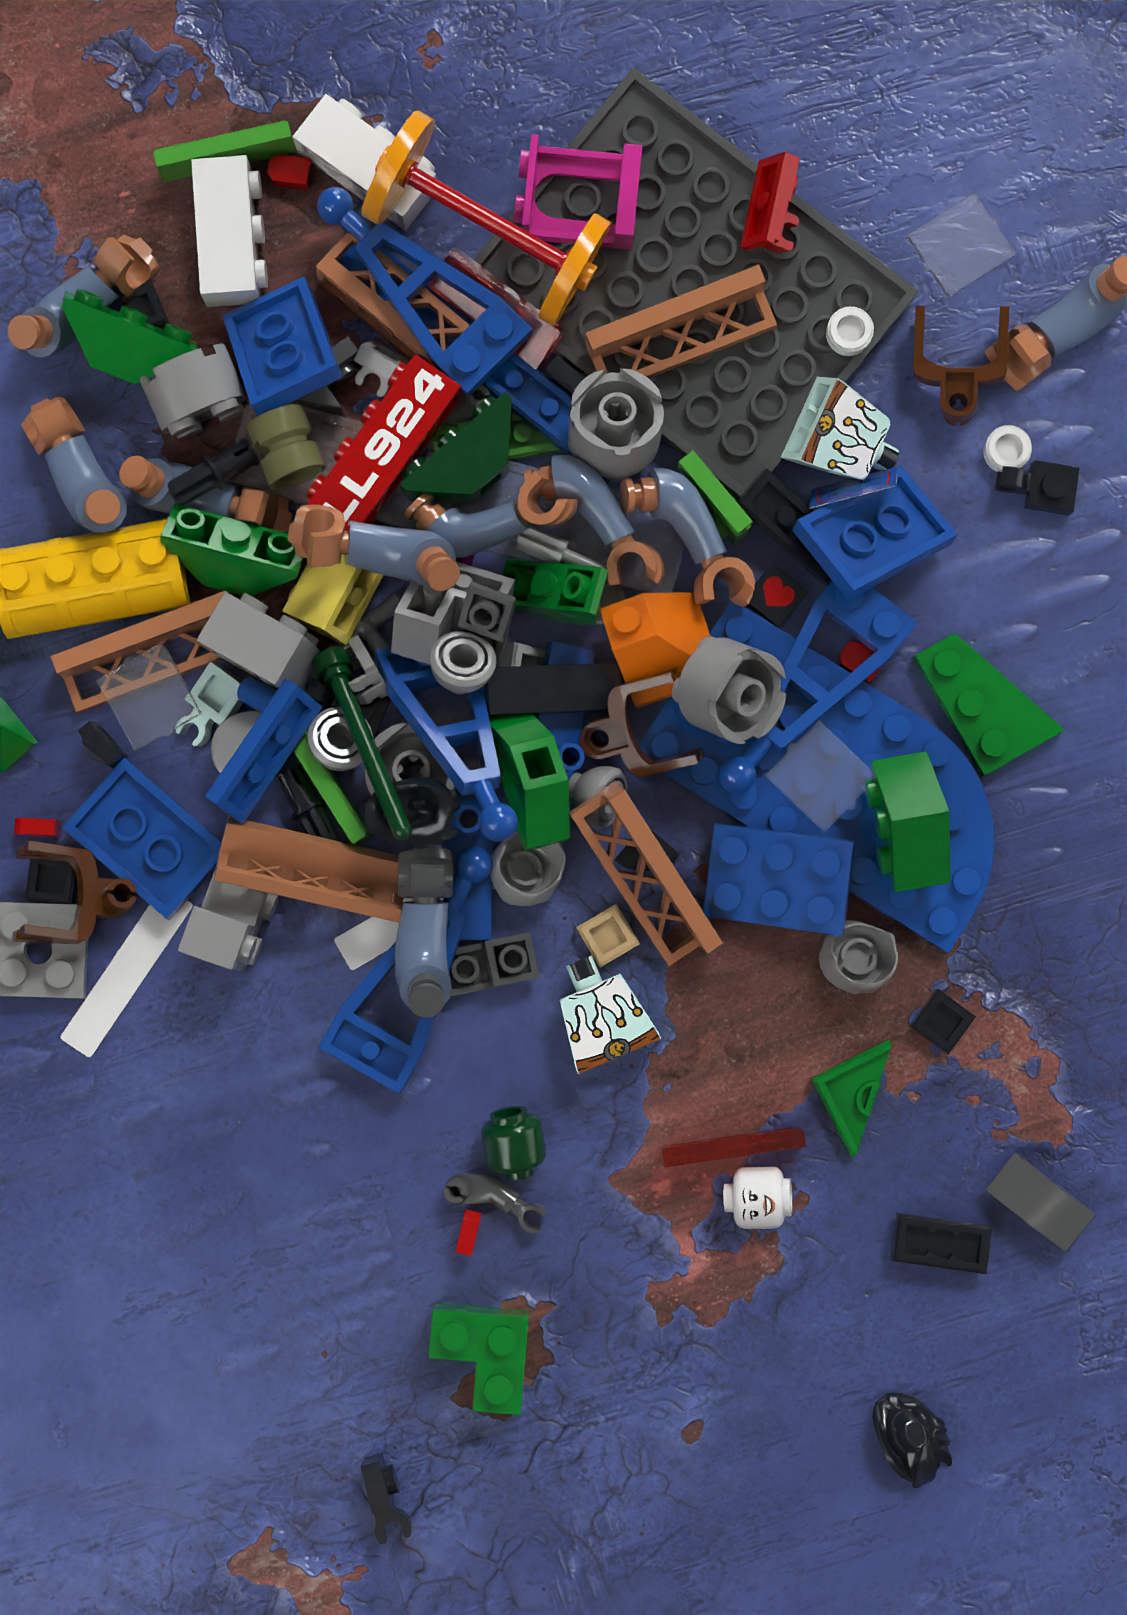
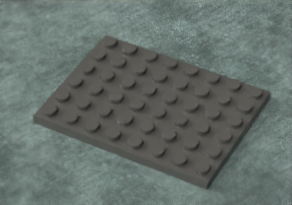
[462,67,919,499]

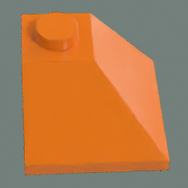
[600,592,711,709]

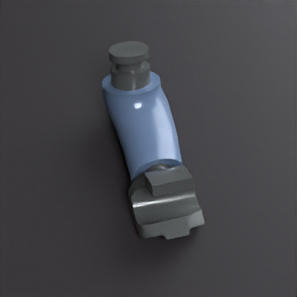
[395,845,453,1018]

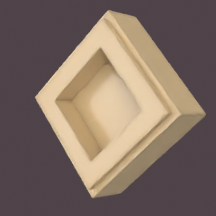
[576,904,640,968]

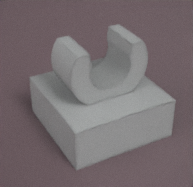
[354,339,411,397]

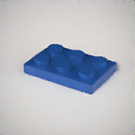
[222,276,343,416]
[792,466,958,600]
[62,757,222,920]
[703,822,856,936]

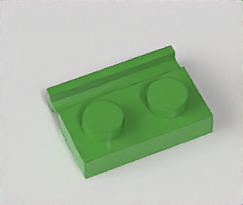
[676,450,753,546]

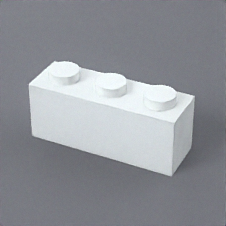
[293,94,437,231]
[191,155,268,307]

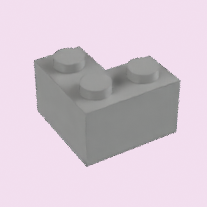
[391,562,515,664]
[196,592,321,692]
[178,868,279,972]

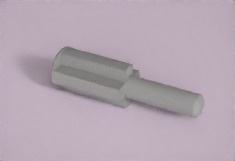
[515,525,607,569]

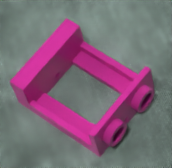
[514,134,643,250]

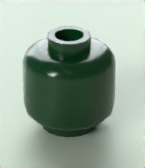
[481,1106,547,1180]

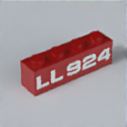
[306,354,463,531]

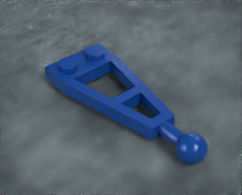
[317,187,533,398]
[719,581,918,794]
[374,647,518,842]
[318,846,492,1094]

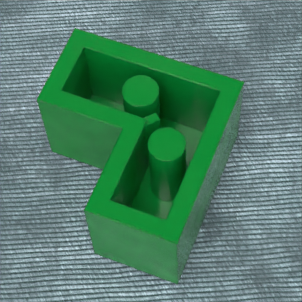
[864,751,951,892]
[429,1303,529,1415]

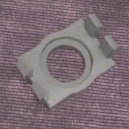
[340,635,388,705]

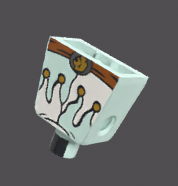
[781,377,899,480]
[560,955,661,1074]

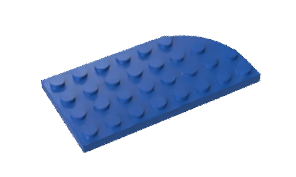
[639,600,994,954]

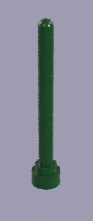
[312,647,412,841]

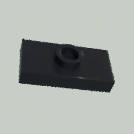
[890,1212,992,1274]

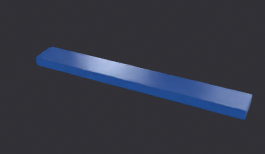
[335,231,610,485]

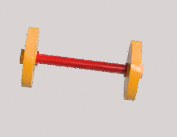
[361,110,612,326]

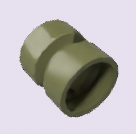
[246,404,326,490]

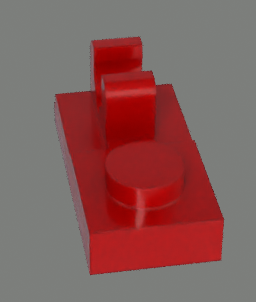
[740,151,800,254]

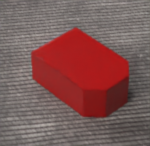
[267,154,312,190]
[838,641,882,684]
[14,818,61,838]
[456,1209,482,1256]

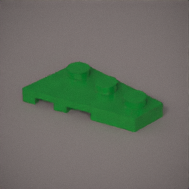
[913,633,1064,777]

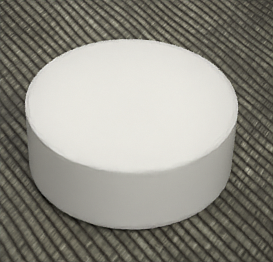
[826,306,874,356]
[983,425,1032,472]

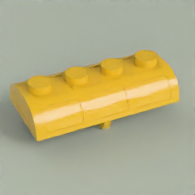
[0,518,190,639]

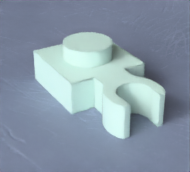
[176,662,243,747]

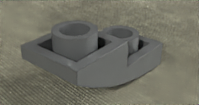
[457,581,516,667]
[449,932,540,997]
[986,1153,1096,1252]

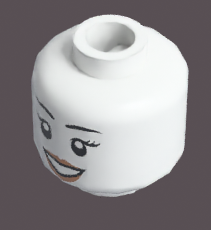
[723,1167,792,1229]

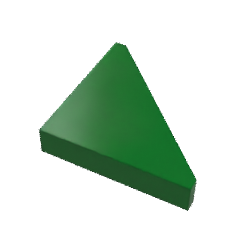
[810,1039,892,1157]

